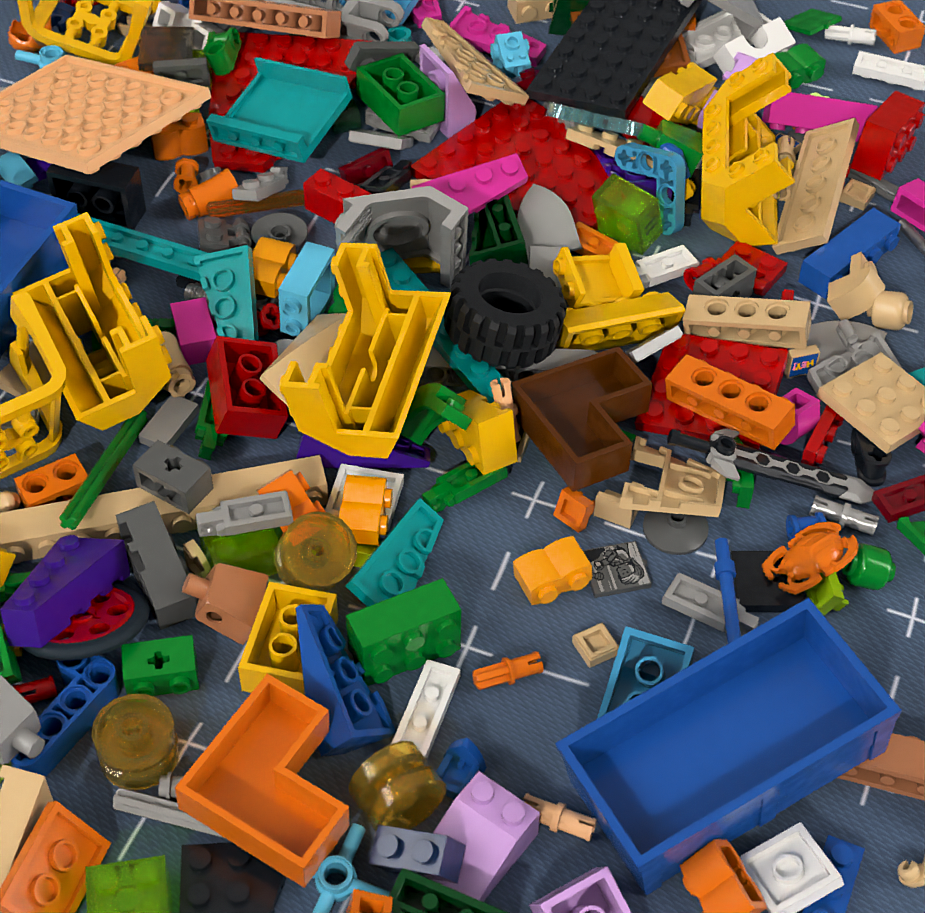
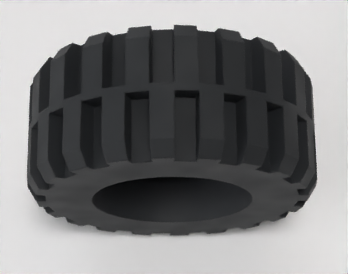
[444,258,567,369]

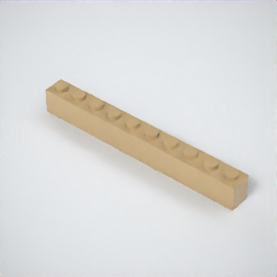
[0,455,329,564]

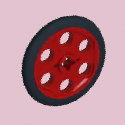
[23,583,150,661]

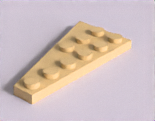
[421,17,529,106]

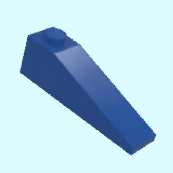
[296,604,396,756]

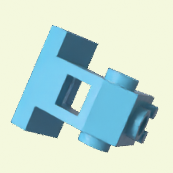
[490,31,532,78]

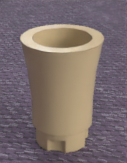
[160,331,196,398]

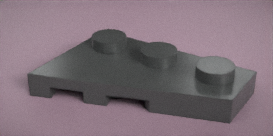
[344,41,420,72]

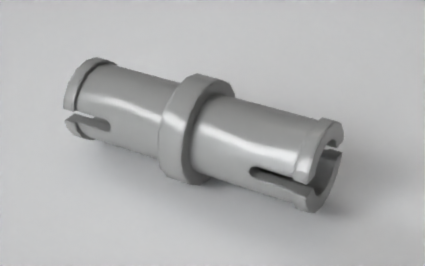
[809,495,880,536]

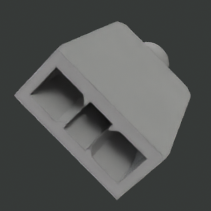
[0,675,45,764]

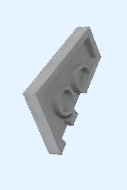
[806,330,903,400]

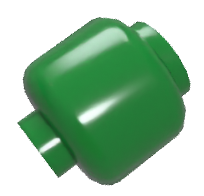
[842,543,896,590]

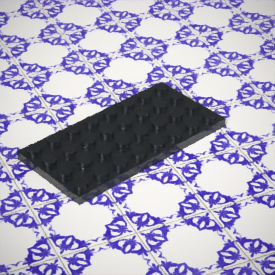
[526,0,702,120]

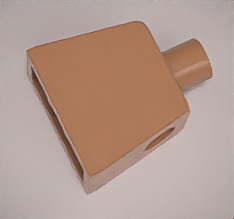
[182,563,269,645]

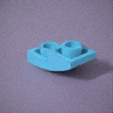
[0,151,38,189]

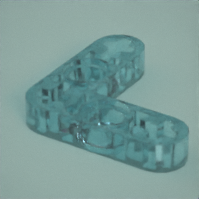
[546,102,643,137]

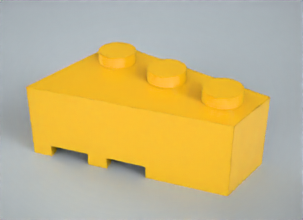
[642,62,718,125]
[437,389,518,475]

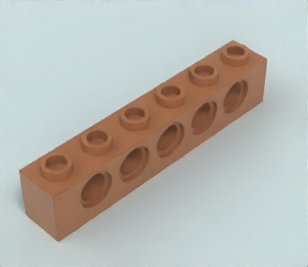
[189,0,342,38]

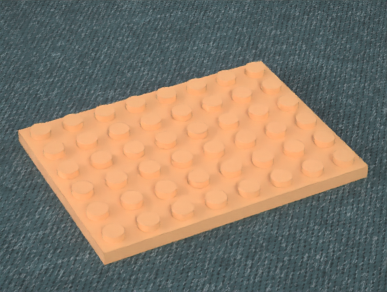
[0,55,211,174]

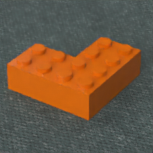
[175,674,349,888]

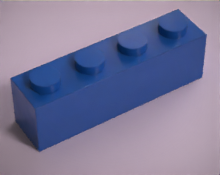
[798,208,901,299]

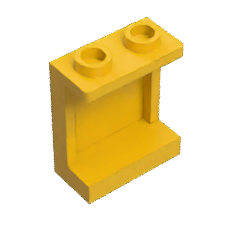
[553,243,645,310]

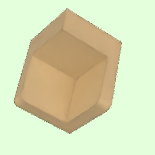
[594,481,645,529]

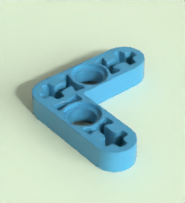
[615,143,686,235]

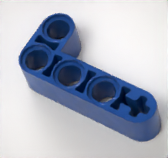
[10,655,121,778]

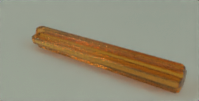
[206,189,305,217]

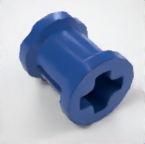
[786,512,826,541]

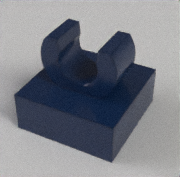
[51,1,76,33]

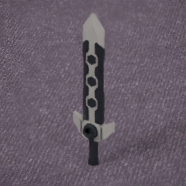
[667,428,875,504]

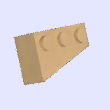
[0,764,53,913]

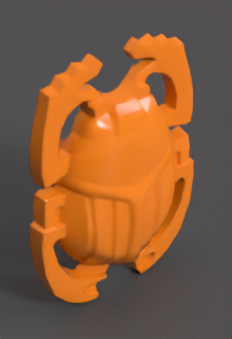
[762,522,859,595]

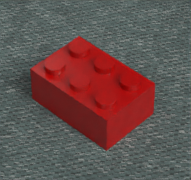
[850,90,925,180]
[206,336,288,439]

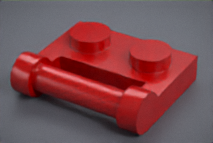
[716,241,788,297]

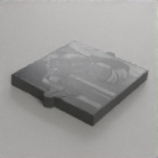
[582,541,652,598]

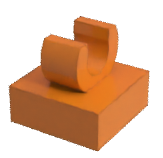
[553,486,595,533]

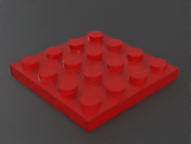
[635,333,789,449]

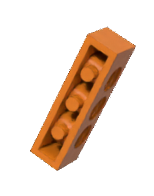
[665,354,795,450]

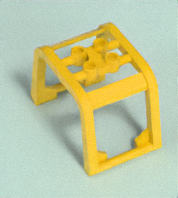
[17,0,161,65]
[0,291,66,480]

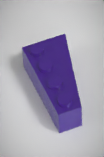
[0,535,131,648]

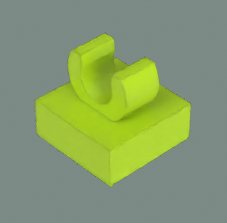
[805,572,849,616]

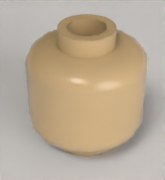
[867,290,913,330]

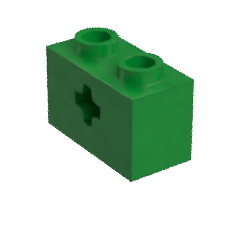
[121,635,199,700]

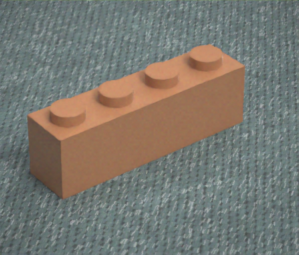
[837,733,925,801]

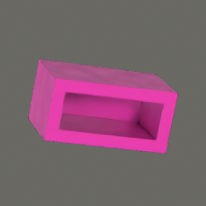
[890,178,925,232]
[170,297,218,365]

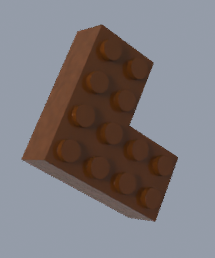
[510,346,652,492]

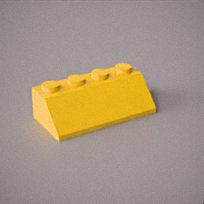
[556,291,685,351]

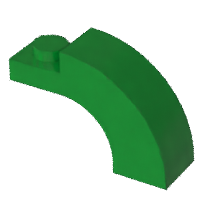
[400,383,473,446]

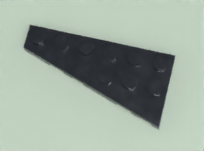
[179,842,286,913]

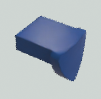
[430,738,487,800]

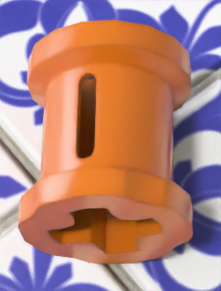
[173,158,199,194]

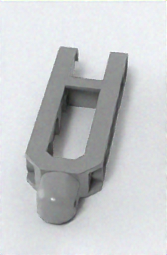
[263,0,404,41]

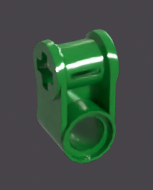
[203,27,241,76]

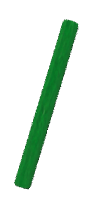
[59,410,148,530]

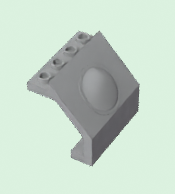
[334,186,469,289]

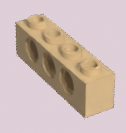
[683,294,811,349]

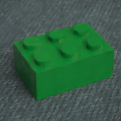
[356,53,445,137]
[346,578,461,686]

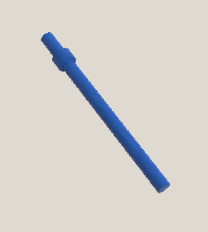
[714,538,741,644]

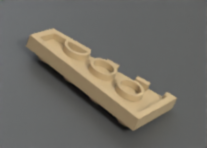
[565,123,653,168]

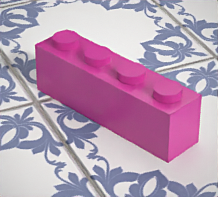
[762,92,878,142]

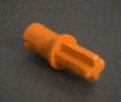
[472,651,544,690]

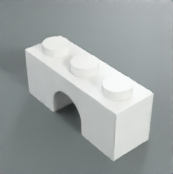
[152,2,225,57]
[713,17,796,74]

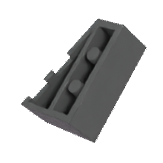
[115,501,199,630]

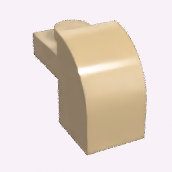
[827,252,885,320]

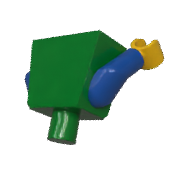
[637,119,703,200]

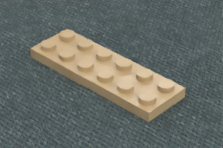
[772,118,860,255]

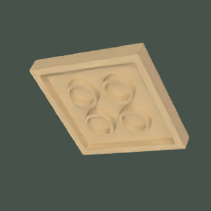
[817,352,925,454]

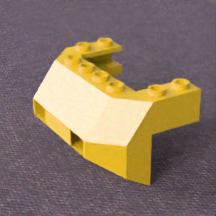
[701,52,795,246]
[12,212,172,431]
[279,243,451,459]

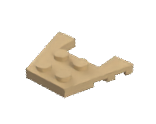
[618,436,726,517]

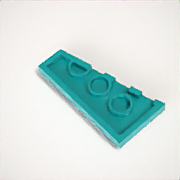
[192,245,259,341]
[345,498,444,607]

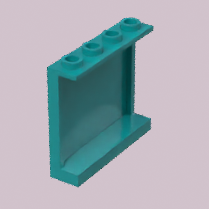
[206,57,353,163]

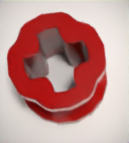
[683,257,719,291]
[257,303,280,337]

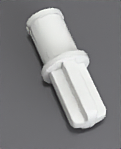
[825,24,877,46]

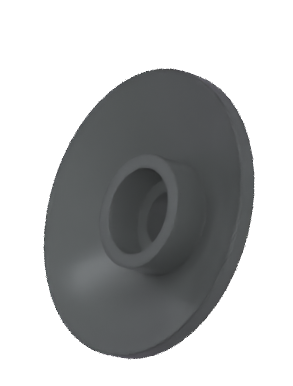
[251,212,308,249]
[643,511,709,555]

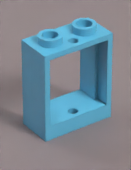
[278,241,335,336]

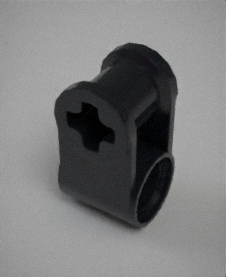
[851,428,892,487]

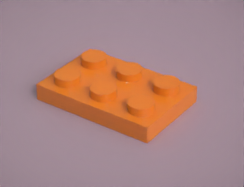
[0,801,111,913]

